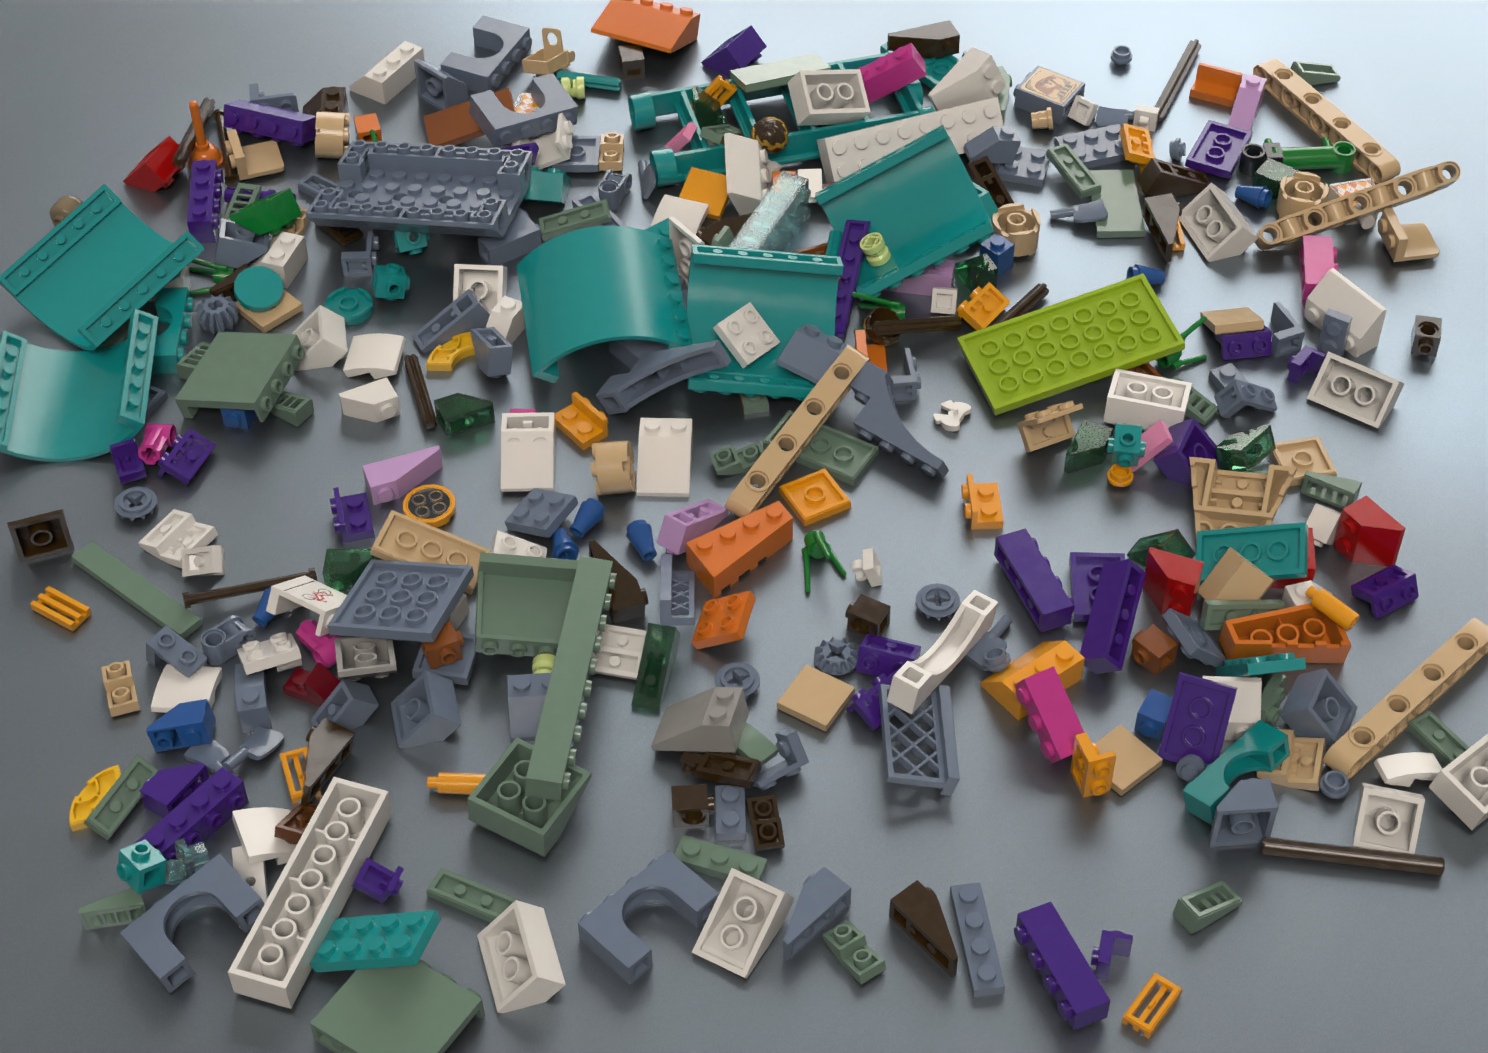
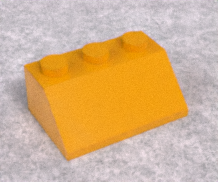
[980,640,1085,721]

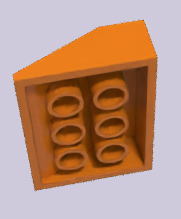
[591,0,701,53]

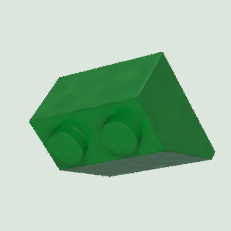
[229,188,302,236]

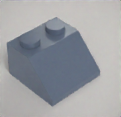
[414,59,469,110]
[214,219,269,268]
[776,324,847,384]
[1280,668,1358,747]
[390,670,461,749]
[507,673,551,742]
[1208,778,1278,847]

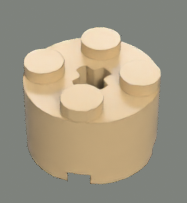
[315,112,350,159]
[1276,172,1329,226]
[991,203,1041,257]
[591,440,636,496]

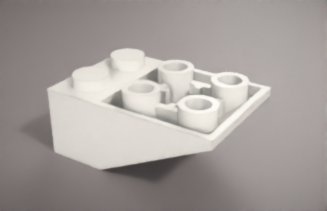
[501,412,556,492]

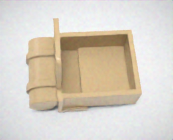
[522,27,575,75]

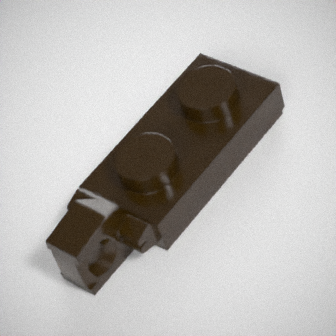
[680,752,762,789]

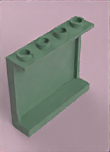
[175,332,305,422]
[474,552,579,657]
[310,959,485,1053]

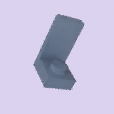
[249,83,299,112]
[341,229,380,277]
[1270,301,1305,358]
[891,348,921,402]
[1214,379,1278,419]
[146,626,207,678]
[752,729,809,790]

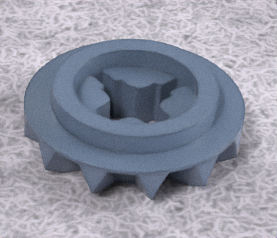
[114,487,158,522]
[915,583,960,621]
[814,637,859,675]
[715,662,760,700]

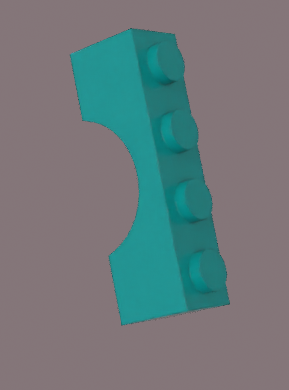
[151,287,195,374]
[1183,720,1290,825]

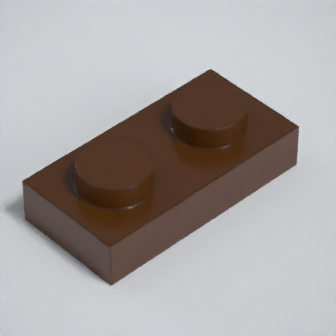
[274,803,318,844]

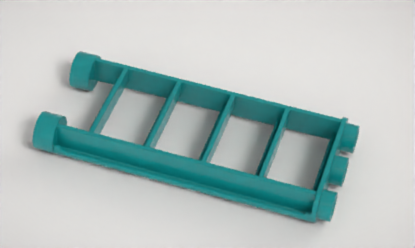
[628,50,935,188]

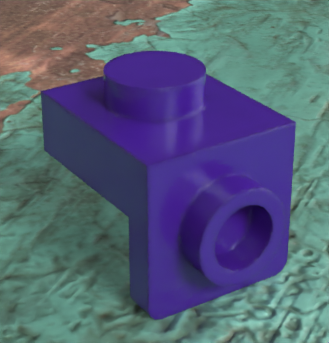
[1287,345,1327,384]
[109,439,147,484]
[351,858,404,904]
[1091,930,1133,980]

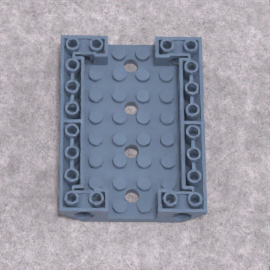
[306,140,533,238]

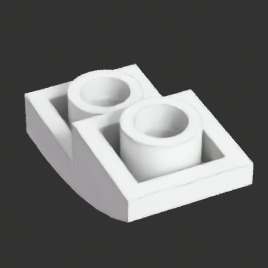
[1374,752,1442,787]

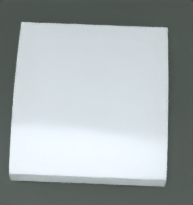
[650,194,709,235]
[343,333,406,380]
[138,509,218,568]
[594,624,654,680]
[151,664,223,713]
[232,807,297,865]

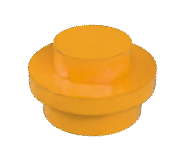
[1107,464,1134,487]

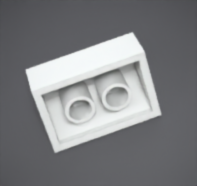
[349,41,425,105]
[724,133,771,216]
[1179,183,1258,262]
[1303,268,1387,358]
[1307,351,1404,429]
[1103,369,1192,431]
[477,900,566,1014]

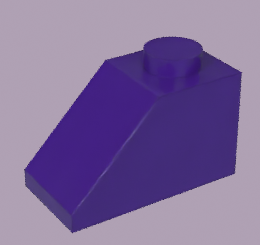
[139,763,209,818]

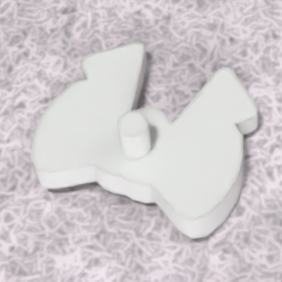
[933,400,972,432]

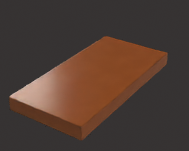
[423,87,516,146]

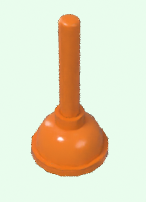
[187,101,224,170]

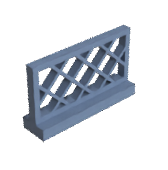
[878,684,960,796]

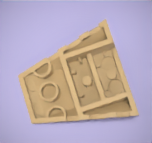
[1189,457,1297,541]

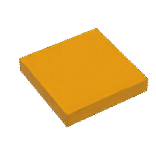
[679,167,729,220]
[779,468,851,527]

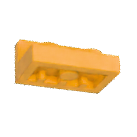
[1120,123,1156,174]
[956,282,1010,331]
[555,391,608,451]
[961,474,1004,530]
[1070,732,1116,798]

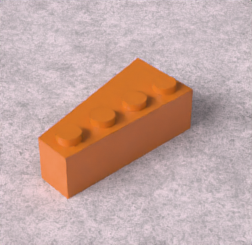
[686,501,793,599]
[1219,603,1352,664]

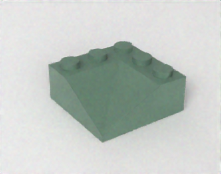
[467,737,592,857]

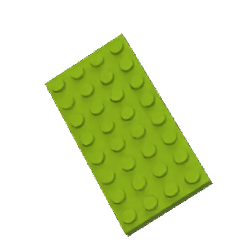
[957,273,1185,416]

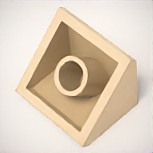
[1198,547,1275,600]

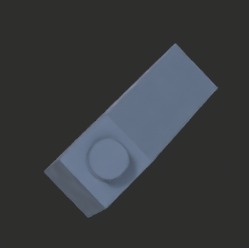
[412,289,490,353]
[235,663,272,733]
[783,867,851,961]

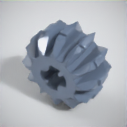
[196,294,239,335]

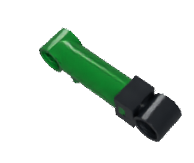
[1239,136,1356,176]

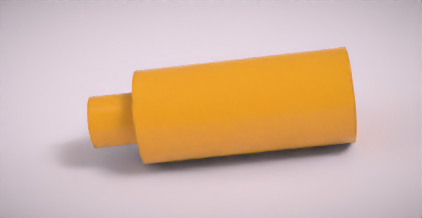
[1305,586,1360,632]
[427,772,487,795]

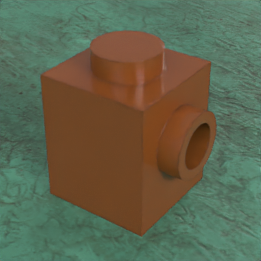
[420,621,465,669]
[1131,624,1178,676]

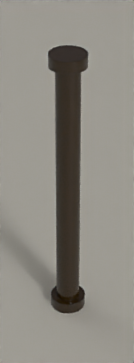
[213,109,239,187]
[182,568,317,609]

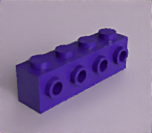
[223,99,316,146]
[187,160,223,243]
[994,528,1075,633]
[1080,559,1146,674]
[134,767,249,876]
[1014,901,1110,1030]

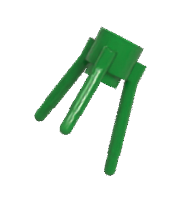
[189,258,236,295]
[851,292,905,333]
[1156,316,1207,370]
[801,530,847,593]

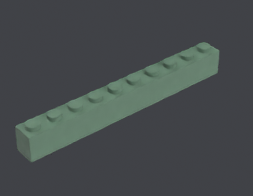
[525,556,617,801]

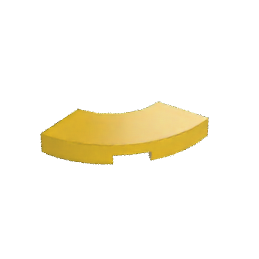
[426,332,475,371]
[69,764,121,832]

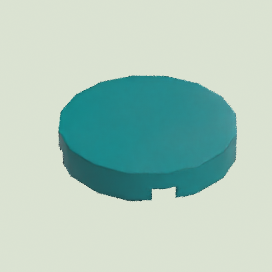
[234,266,284,312]
[324,287,374,326]

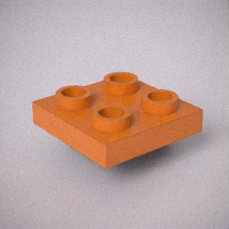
[691,591,756,650]

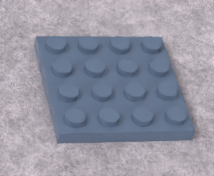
[327,559,474,643]

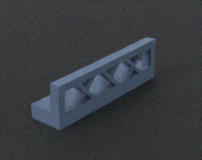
[660,554,695,626]

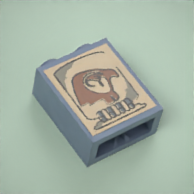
[1013,65,1085,125]

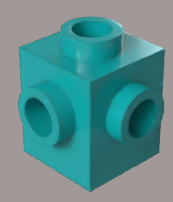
[392,231,430,255]
[371,263,410,301]
[1107,423,1146,467]
[116,839,166,894]

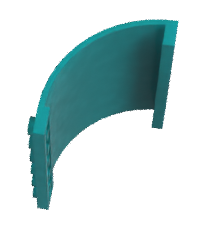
[815,125,994,301]
[0,183,205,351]
[516,226,693,383]
[686,244,843,401]
[0,308,159,462]

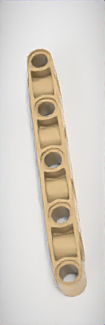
[1253,58,1401,184]
[1255,161,1461,250]
[724,345,870,518]
[1323,617,1488,780]

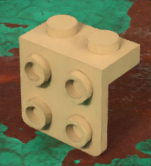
[224,129,285,180]
[1377,208,1440,262]
[1017,400,1083,453]

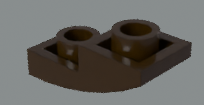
[746,794,785,851]

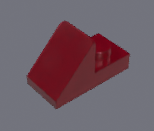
[283,662,340,707]

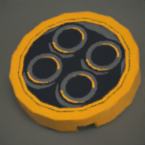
[403,484,456,528]

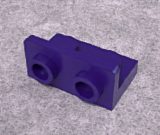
[1214,325,1272,360]
[158,428,216,485]
[330,487,375,543]
[1351,564,1419,619]
[856,633,921,677]
[847,671,897,732]

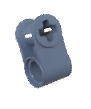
[598,169,632,211]
[201,615,257,666]

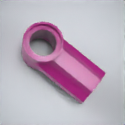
[138,423,177,465]
[296,619,340,669]

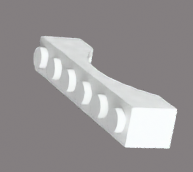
[887,590,998,714]

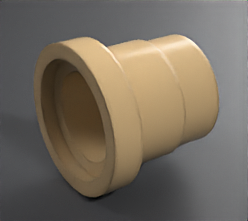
[1031,107,1054,130]

